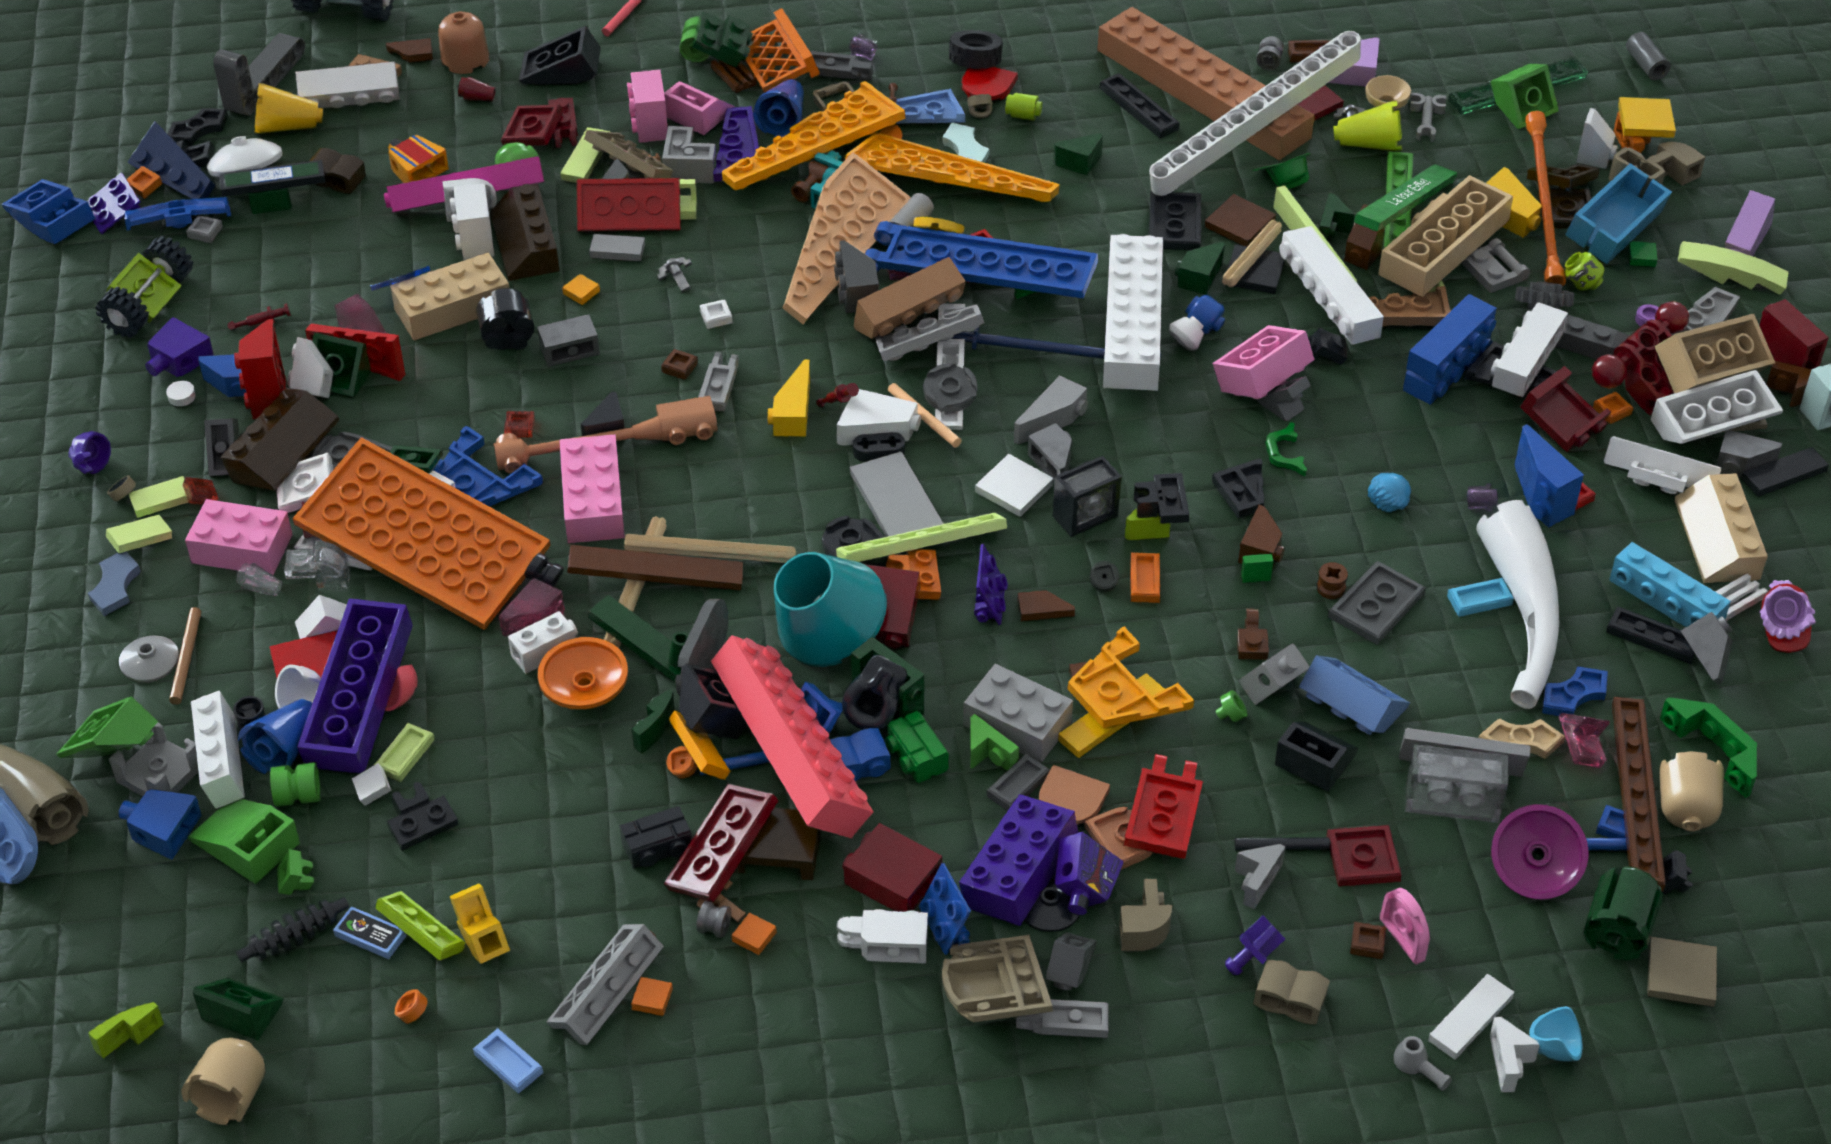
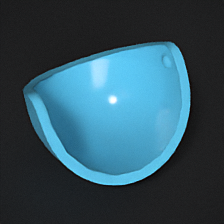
[1529,1006,1583,1061]

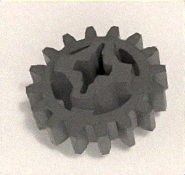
[1515,281,1575,309]

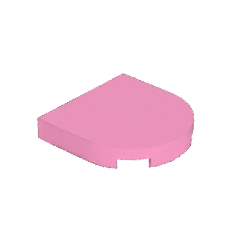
[1380,888,1430,965]

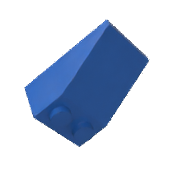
[1514,424,1584,528]

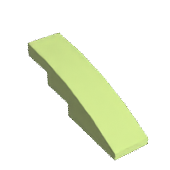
[1678,241,1788,295]

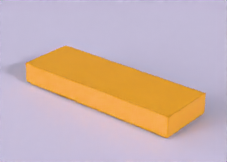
[669,710,731,780]

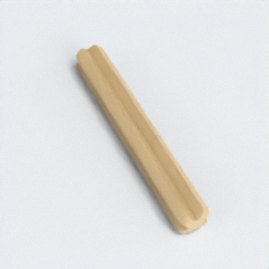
[1222,220,1282,287]

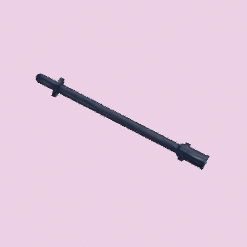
[951,327,1161,359]

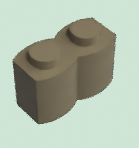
[1609,147,1665,199]
[1253,960,1330,1024]

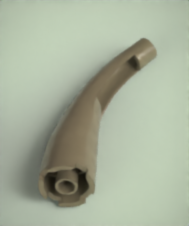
[0,744,89,845]

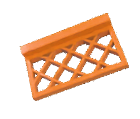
[745,8,820,93]

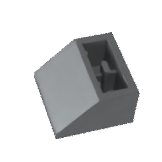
[834,241,879,313]

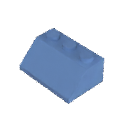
[1299,655,1410,735]

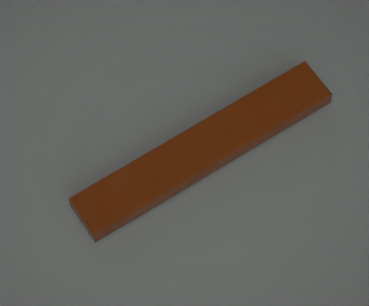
[567,545,743,590]

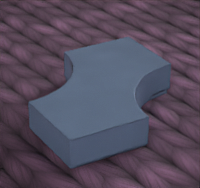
[88,552,141,616]

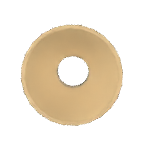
[1366,75,1411,111]

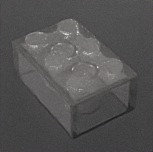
[1405,744,1508,823]

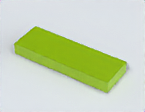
[375,891,465,960]

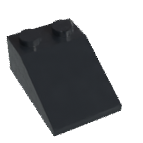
[519,26,601,84]

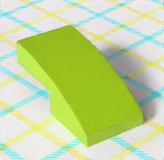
[88,1002,164,1059]

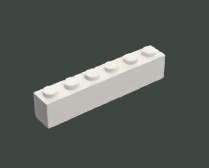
[1279,226,1384,345]

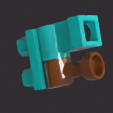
[791,150,843,209]

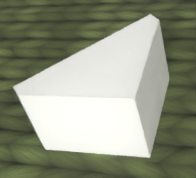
[295,595,347,639]

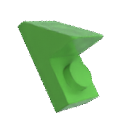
[970,714,1019,771]

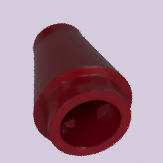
[458,76,496,102]

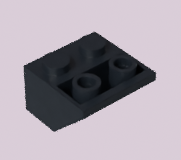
[1275,722,1359,792]

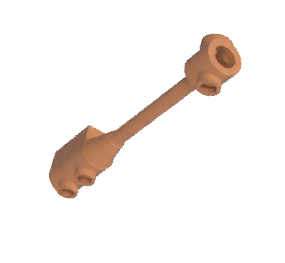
[493,396,717,474]

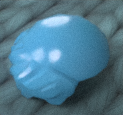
[1368,473,1411,512]

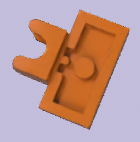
[886,549,941,600]

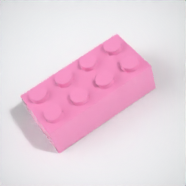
[560,434,625,544]

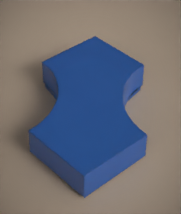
[1542,667,1608,718]

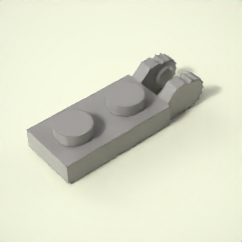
[699,352,739,412]

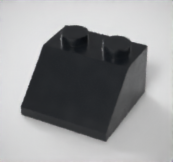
[679,663,748,739]

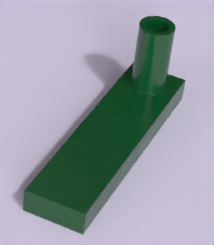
[588,594,689,683]

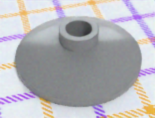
[119,635,179,683]

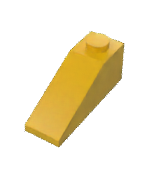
[768,360,810,436]

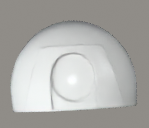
[275,664,321,709]

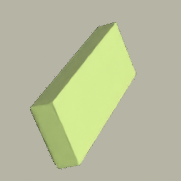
[560,127,610,183]

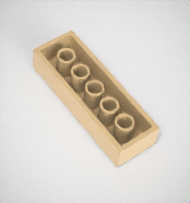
[1378,175,1513,297]

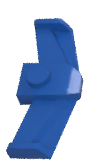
[124,197,231,231]

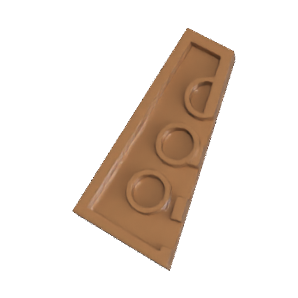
[1369,286,1451,327]

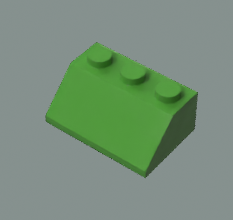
[56,696,158,758]

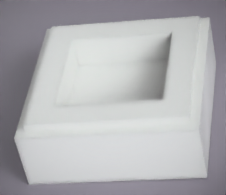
[700,300,733,329]
[352,763,392,806]

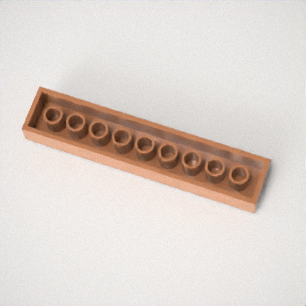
[1098,7,1315,160]

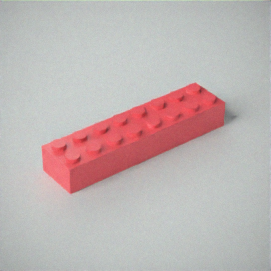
[711,635,874,838]

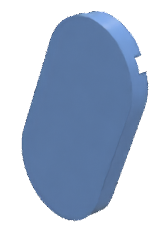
[0,787,38,884]

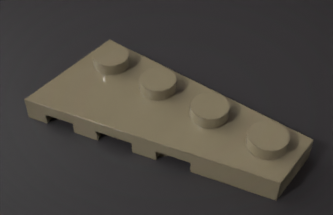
[584,130,673,178]

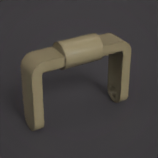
[813,82,854,112]

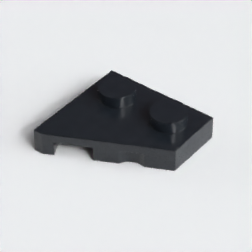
[1212,458,1264,519]

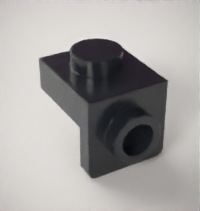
[1308,328,1348,365]

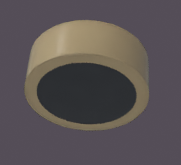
[107,475,136,501]

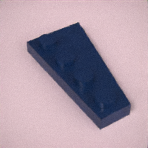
[127,121,216,199]

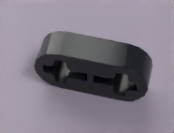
[853,432,905,462]

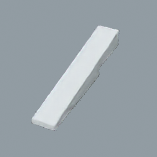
[935,303,965,430]

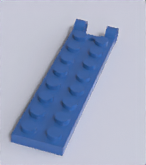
[865,221,1098,298]

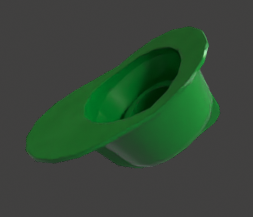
[1252,153,1311,189]

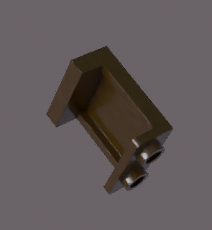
[738,808,821,881]

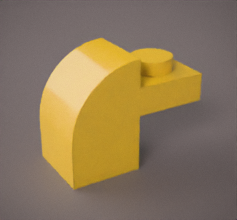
[449,884,510,964]

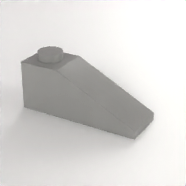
[1014,375,1088,445]

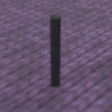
[1234,837,1330,850]

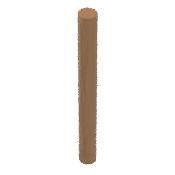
[169,607,201,704]

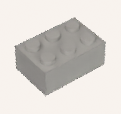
[963,664,1073,763]

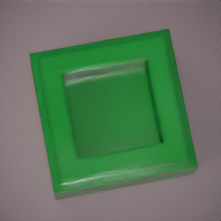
[1628,241,1658,267]
[1241,554,1273,583]

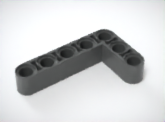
[213,33,305,116]

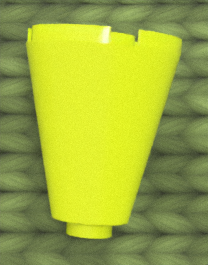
[1334,101,1402,151]

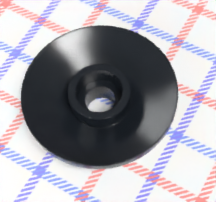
[1024,878,1080,932]

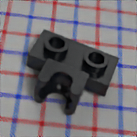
[1134,473,1189,524]
[387,782,458,851]

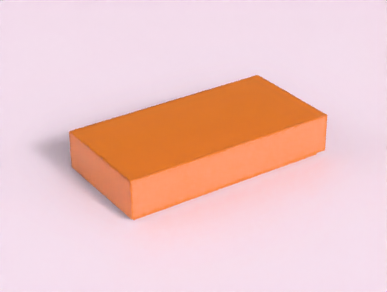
[1130,553,1160,603]

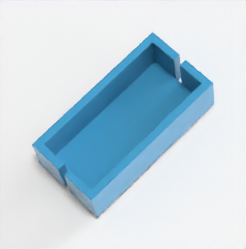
[1565,163,1672,264]

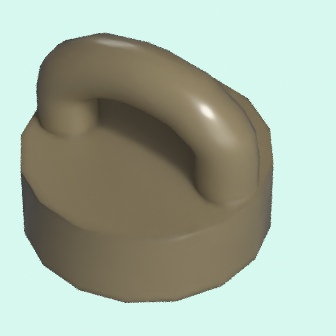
[967,94,992,118]

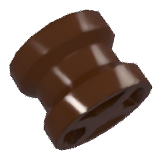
[1317,562,1348,599]

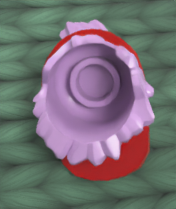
[1760,580,1816,653]

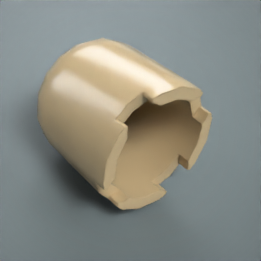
[1660,751,1724,831]
[181,1038,266,1125]

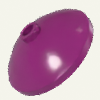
[1491,804,1589,900]

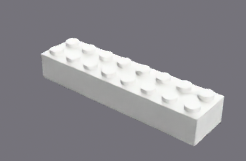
[1103,234,1163,391]

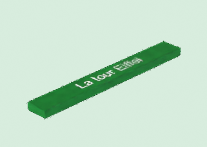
[1354,164,1457,232]

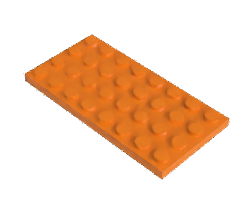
[293,437,551,630]

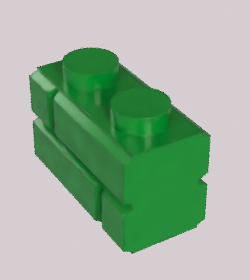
[885,710,949,783]

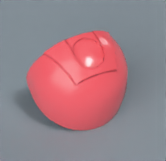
[385,665,417,711]

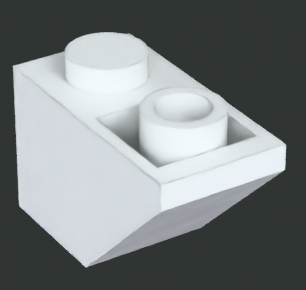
[287,337,333,398]

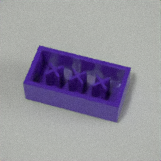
[959,794,1078,926]

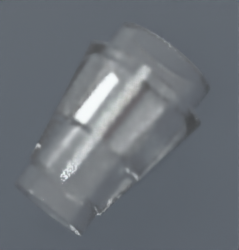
[236,563,283,597]

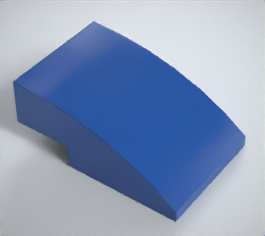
[2,179,95,244]

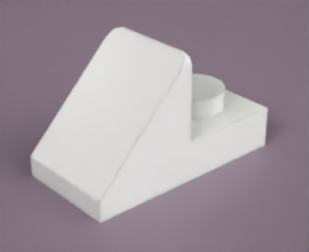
[1490,1017,1540,1092]

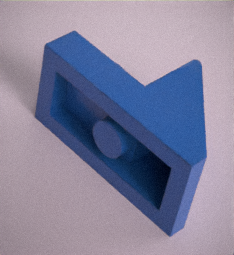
[801,682,843,734]

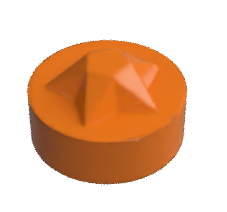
[666,746,698,778]
[395,989,428,1023]

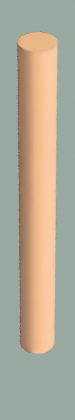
[888,383,962,448]

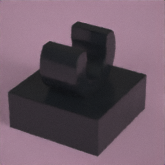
[1662,850,1693,895]

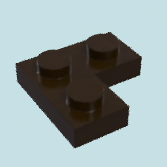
[1527,164,1599,191]

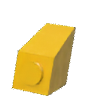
[1486,167,1542,238]

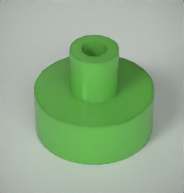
[1216,690,1247,722]

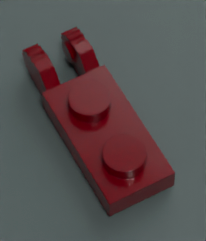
[548,97,578,148]

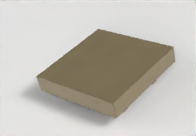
[1647,937,1717,1007]

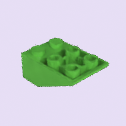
[188,799,300,884]

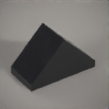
[580,391,625,436]

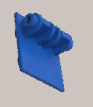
[919,863,971,955]

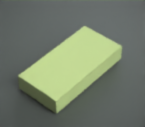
[129,476,191,518]
[106,515,172,553]
[374,723,435,782]

